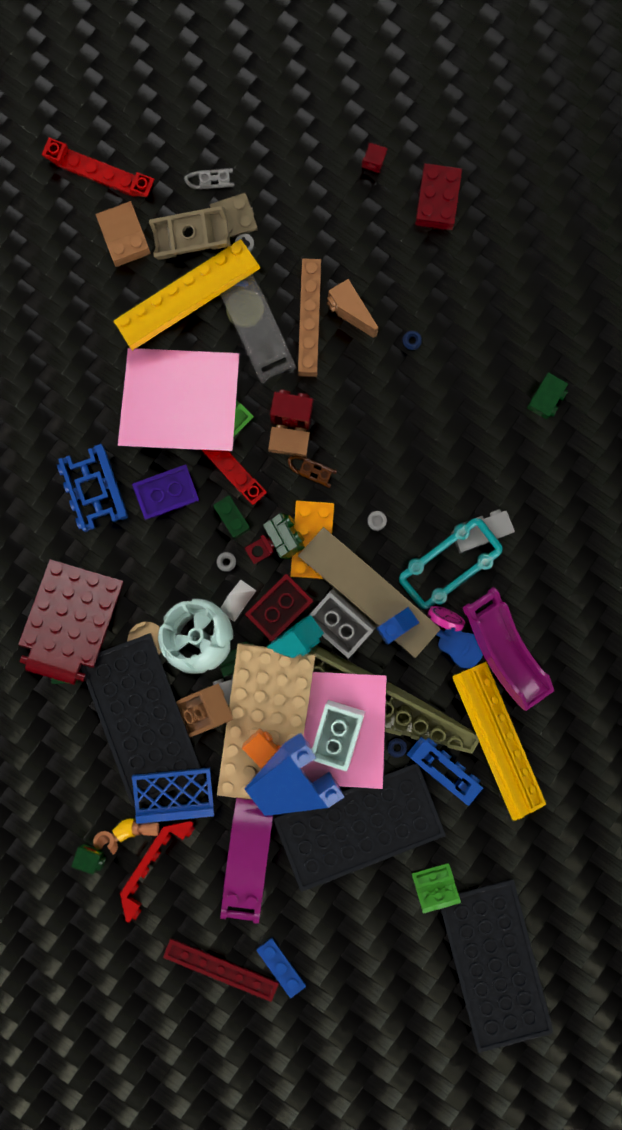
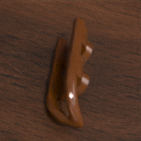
[288,456,337,488]

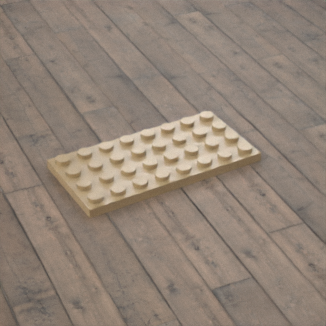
[217,643,315,799]

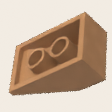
[96,201,151,267]
[327,279,378,338]
[176,683,233,737]

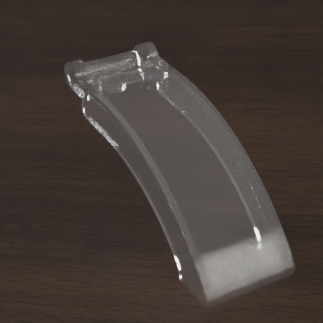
[220,274,296,384]

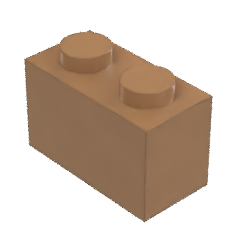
[268,425,310,457]

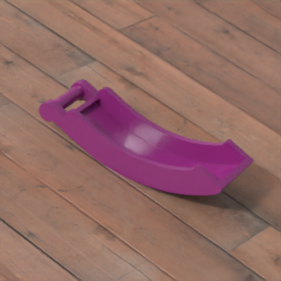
[463,587,554,711]
[220,797,273,924]

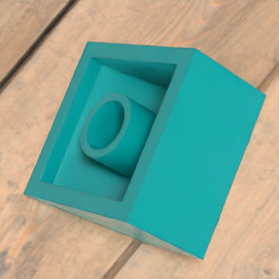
[267,615,324,658]

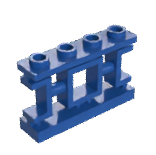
[57,444,129,532]

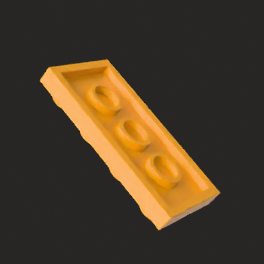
[291,501,334,579]

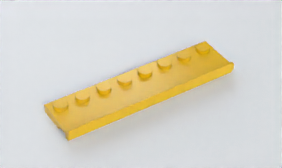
[114,239,261,351]
[452,662,547,821]

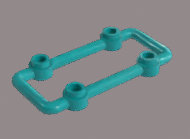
[399,518,503,609]

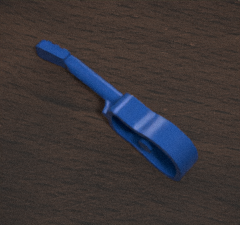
[436,627,483,669]

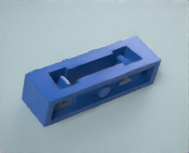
[406,737,483,806]

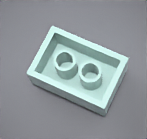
[312,700,366,772]

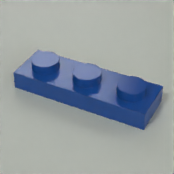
[256,938,306,998]

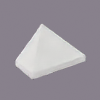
[220,580,256,622]

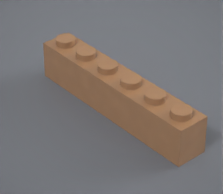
[298,259,321,377]

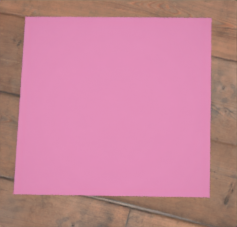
[118,348,239,451]
[302,672,386,789]

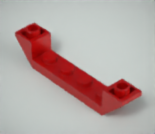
[42,137,155,197]
[202,450,267,505]
[120,820,195,923]

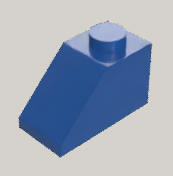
[376,607,419,645]

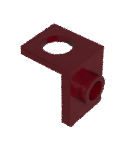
[362,143,387,173]
[245,535,274,564]

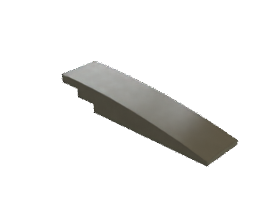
[298,527,441,658]

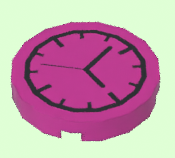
[427,606,465,631]

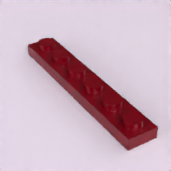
[163,938,279,1002]

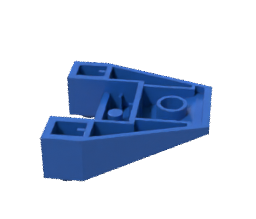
[244,733,344,816]

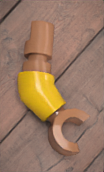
[93,818,159,855]

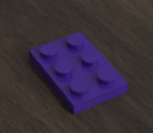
[132,464,199,520]

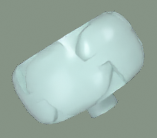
[158,599,233,674]

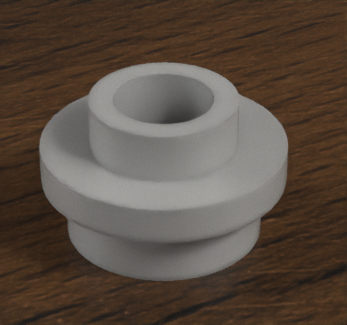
[217,552,236,571]

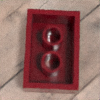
[415,163,462,230]
[270,390,313,431]
[245,574,314,642]

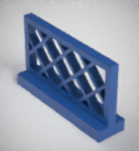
[132,768,214,824]

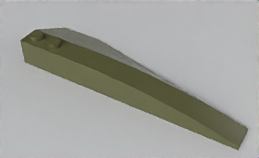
[309,645,479,754]

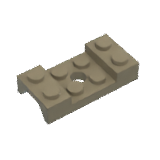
[149,206,231,260]

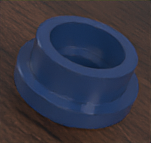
[403,331,422,350]
[387,738,407,758]

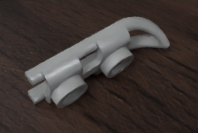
[184,168,234,189]

